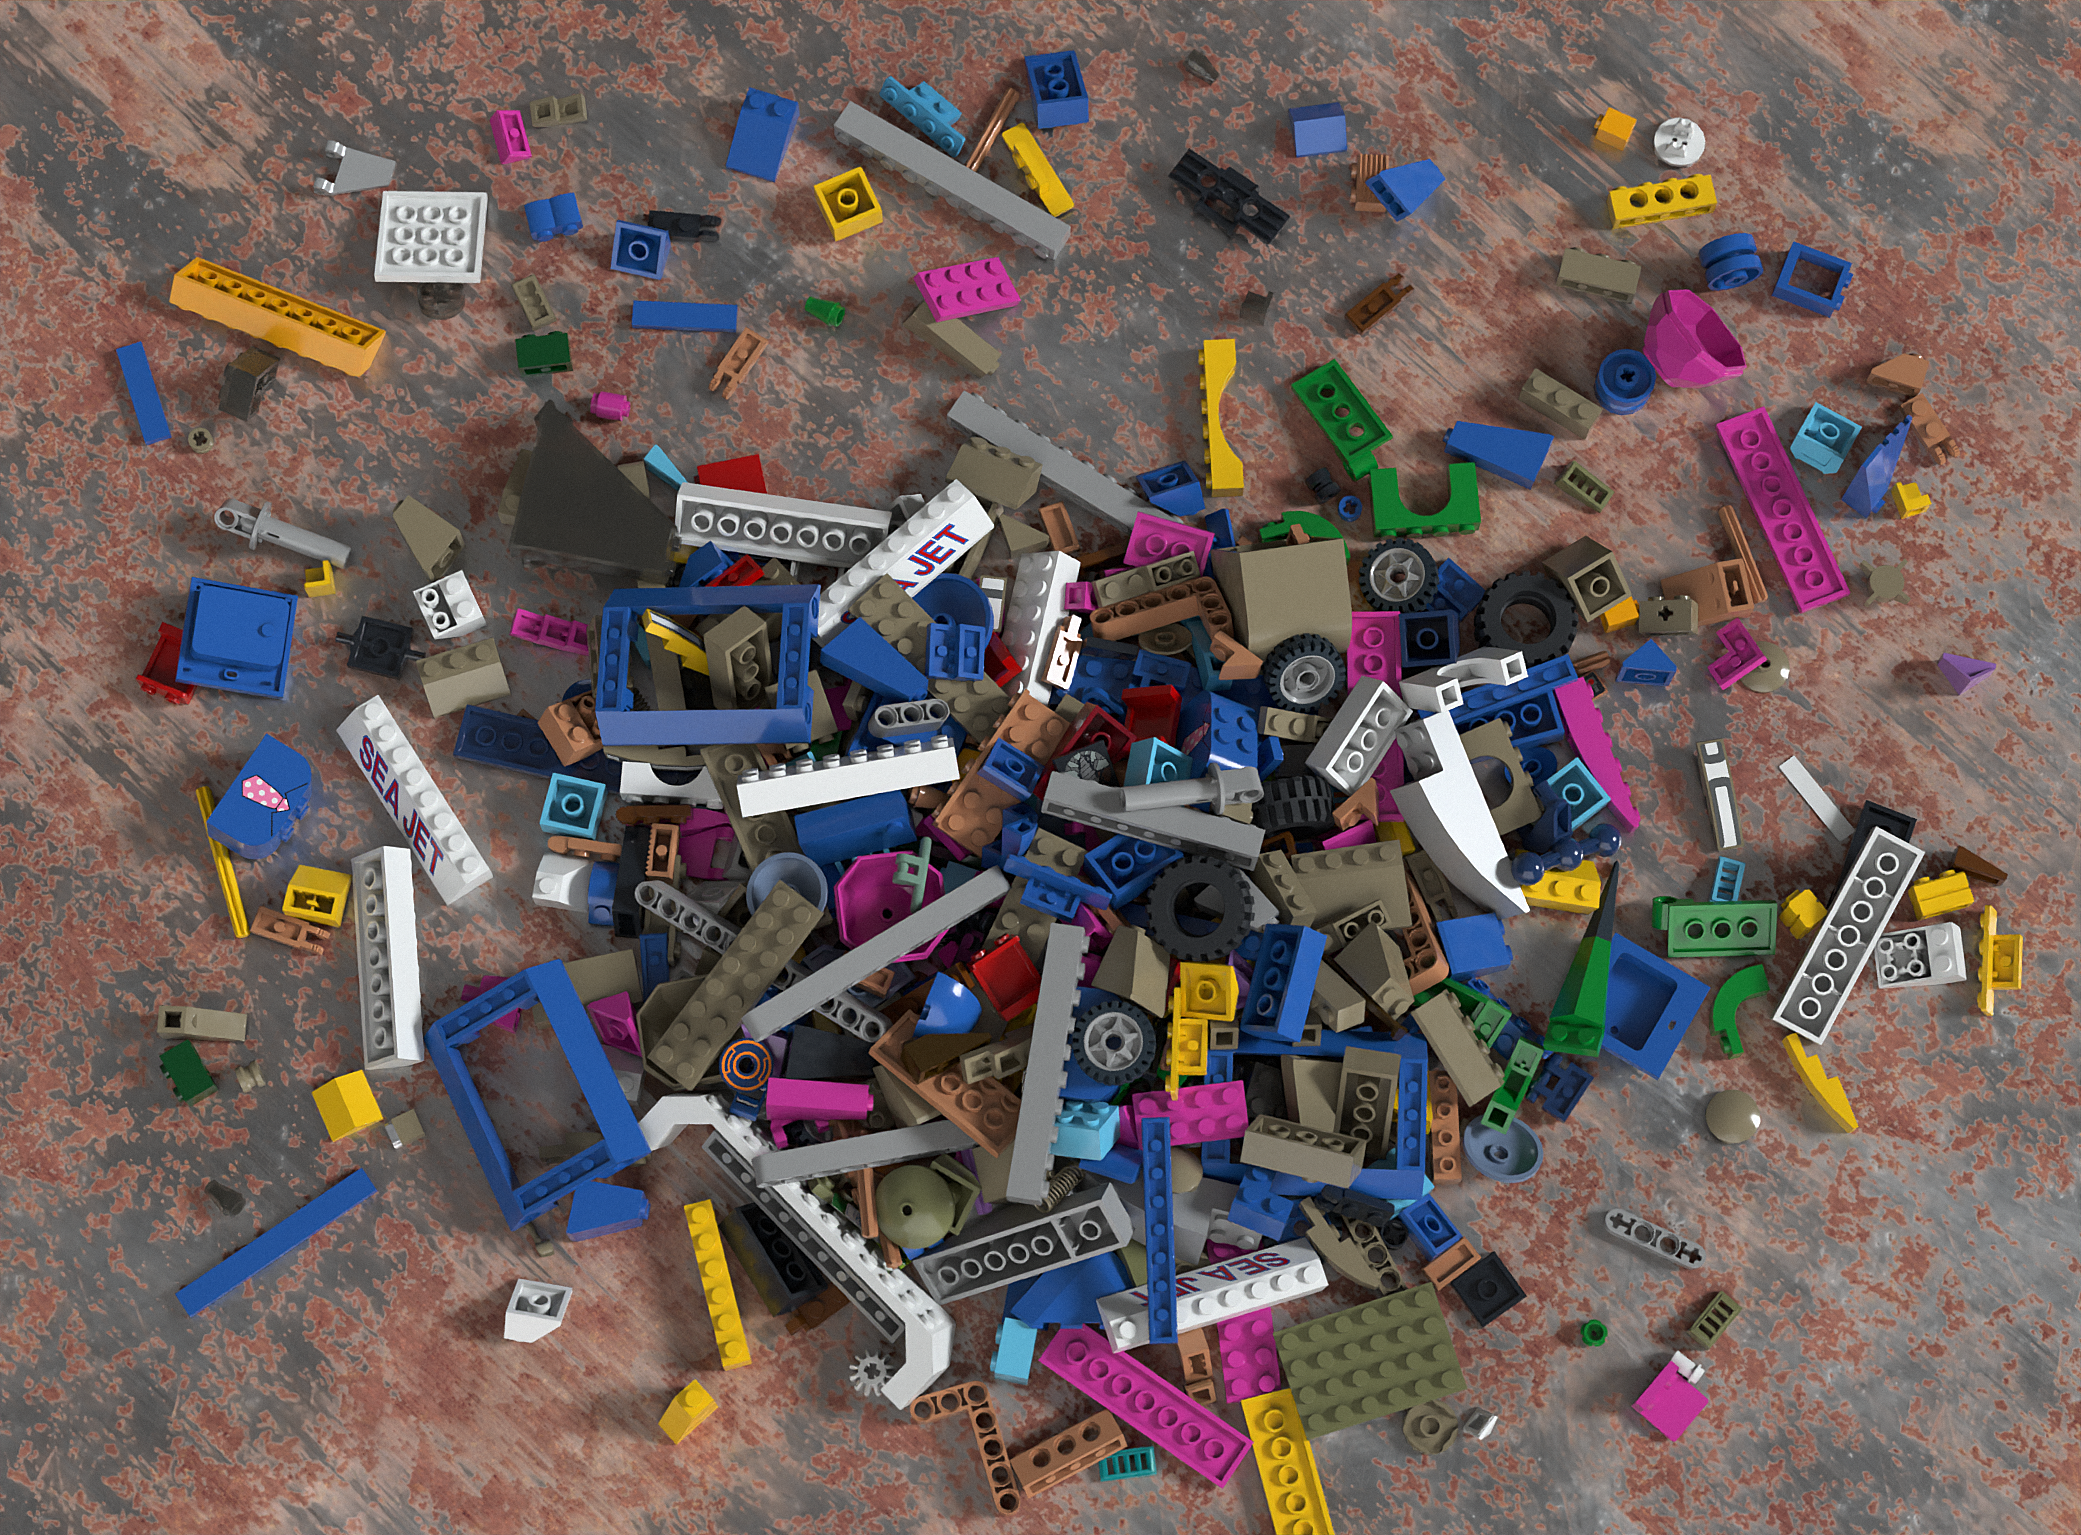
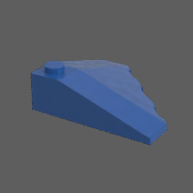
[1841,414,1913,518]
[1011,1251,1133,1329]

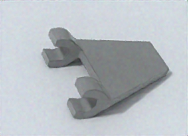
[313,140,396,196]

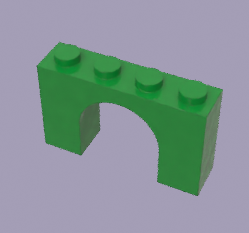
[1368,462,1481,540]

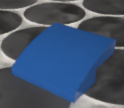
[1426,557,1486,623]
[925,623,985,681]
[1078,1143,1143,1184]

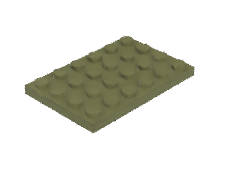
[1273,1282,1467,1441]

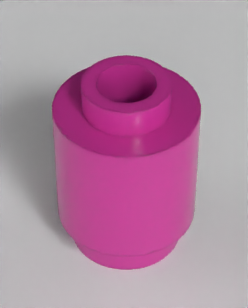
[590,391,631,421]

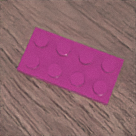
[914,257,1021,322]
[1132,1080,1249,1150]

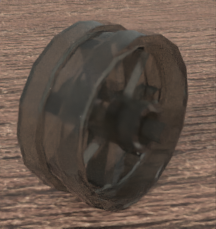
[417,282,465,320]

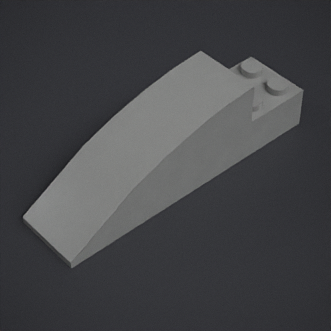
[1390,710,1530,920]
[1053,1155,1262,1265]
[912,1181,1135,1305]

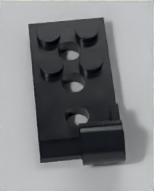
[1826,800,1917,911]

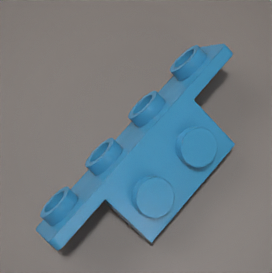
[879,76,965,158]

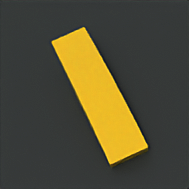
[1782,1032,1859,1133]

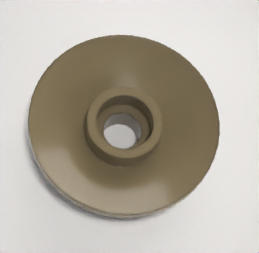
[1139,623,1192,655]
[1740,641,1790,693]

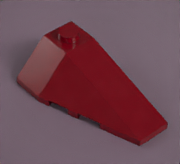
[1032,702,1137,801]

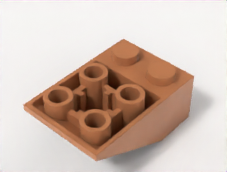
[1660,558,1754,626]
[537,690,631,767]

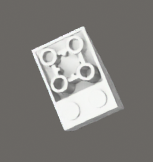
[1874,922,1967,989]

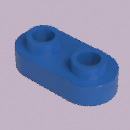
[1081,687,1127,726]

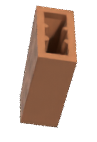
[1174,1327,1213,1384]

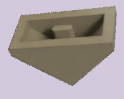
[999,513,1049,559]

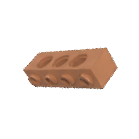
[1428,1070,1462,1185]
[1009,1409,1127,1499]

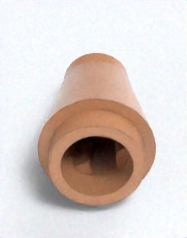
[906,784,948,809]

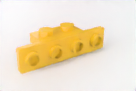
[1002,123,1074,217]
[1977,905,2023,1016]
[1165,987,1209,1101]

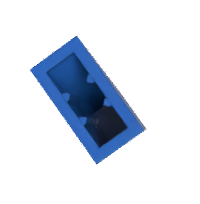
[1365,159,1446,222]

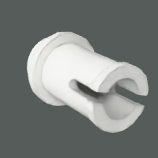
[1671,1351,1705,1384]

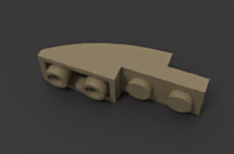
[1091,551,1201,607]
[1257,706,1333,744]
[1313,899,1392,956]
[959,1022,1035,1084]
[538,1132,652,1167]
[1298,1197,1381,1291]

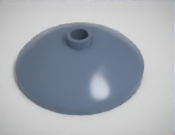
[746,852,828,916]
[1462,1114,1543,1183]

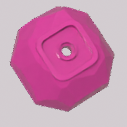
[1642,289,1747,389]
[833,850,950,963]

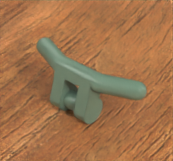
[892,837,932,914]

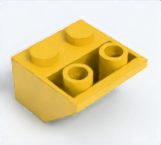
[282,865,353,928]

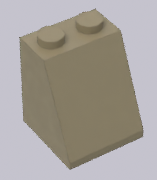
[392,495,466,584]
[1541,536,1632,622]
[765,670,838,753]
[1334,920,1414,1020]
[1091,925,1170,1018]
[872,1064,942,1129]
[972,1140,1055,1205]

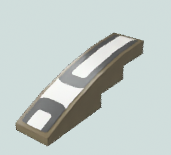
[1695,738,1745,851]
[603,745,706,772]

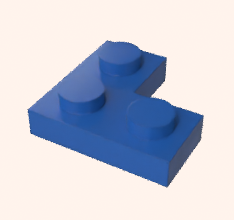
[1257,727,1284,783]

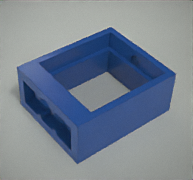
[1772,241,1853,318]

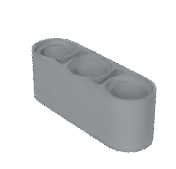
[868,699,950,738]

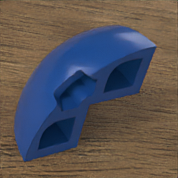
[982,802,1038,869]
[912,972,982,1038]

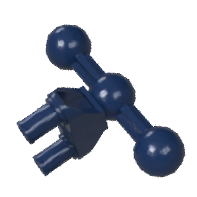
[1511,781,1622,886]

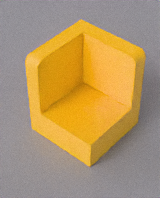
[1891,482,1932,519]
[304,560,336,598]

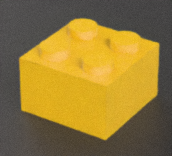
[814,166,883,242]

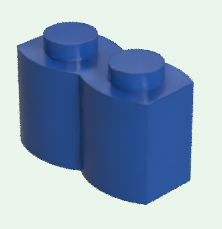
[524,193,583,242]

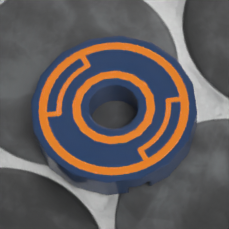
[718,1037,774,1093]

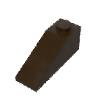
[900,1033,992,1085]

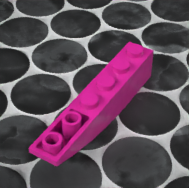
[1552,677,1641,833]

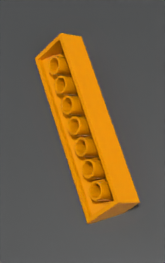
[169,257,386,377]

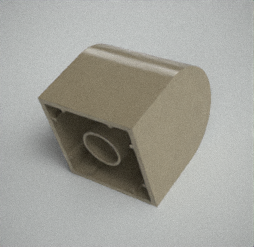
[1210,535,1352,666]

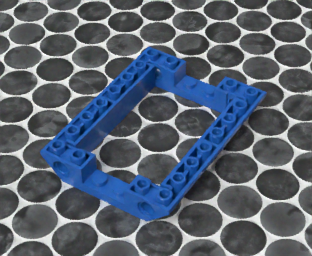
[595,584,821,746]
[423,959,652,1232]
[1201,1030,1428,1200]

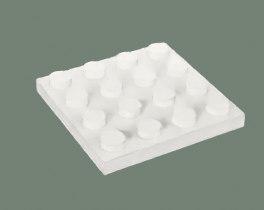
[374,191,488,283]

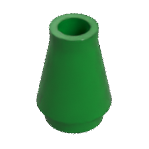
[805,296,845,327]

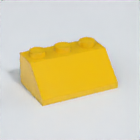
[1515,849,1601,915]

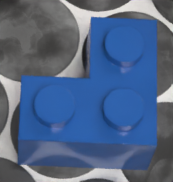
[1227,1164,1294,1241]

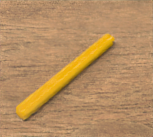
[196,786,251,938]

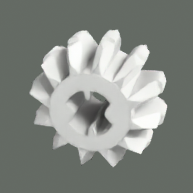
[849,1349,896,1396]

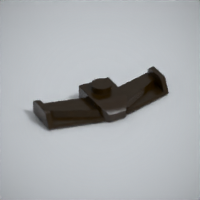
[1321,954,1407,1041]

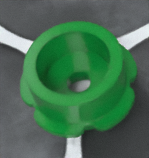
[1580,1319,1608,1347]

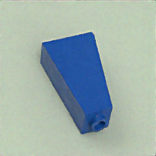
[1443,421,1554,490]
[820,617,928,704]

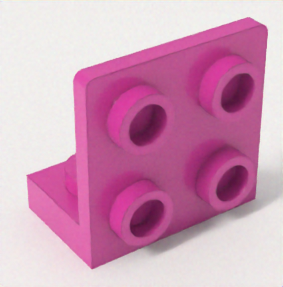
[1631,1361,1709,1442]

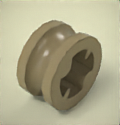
[188,427,214,454]

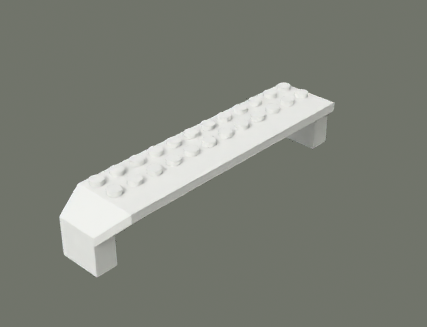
[638,1088,956,1410]

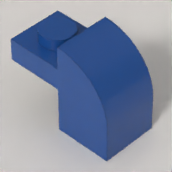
[588,861,619,926]

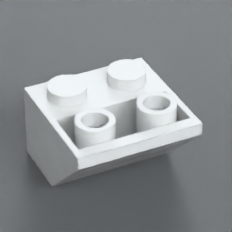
[413,570,487,639]

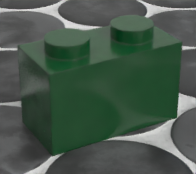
[515,331,573,377]
[159,1039,219,1107]

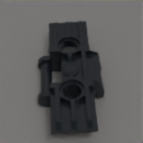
[1168,148,1291,245]

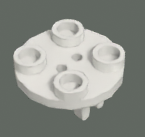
[1653,118,1705,168]

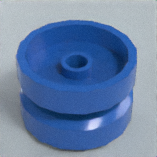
[1698,233,1764,291]
[1594,349,1656,415]

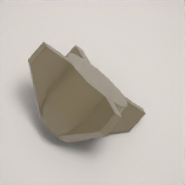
[1859,558,1911,608]

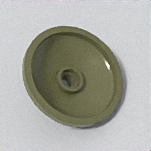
[875,1165,955,1249]

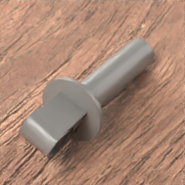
[214,499,352,569]
[1120,762,1264,815]

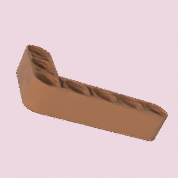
[1090,576,1234,641]
[1402,869,1449,996]
[910,1381,1020,1517]

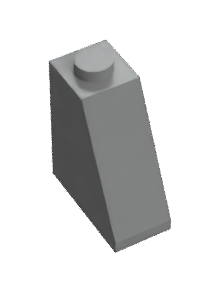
[1194,865,1280,933]

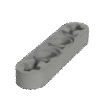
[1603,1209,1706,1270]

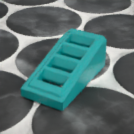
[1098,1446,1157,1482]

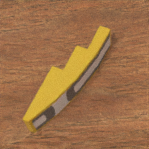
[642,609,710,676]

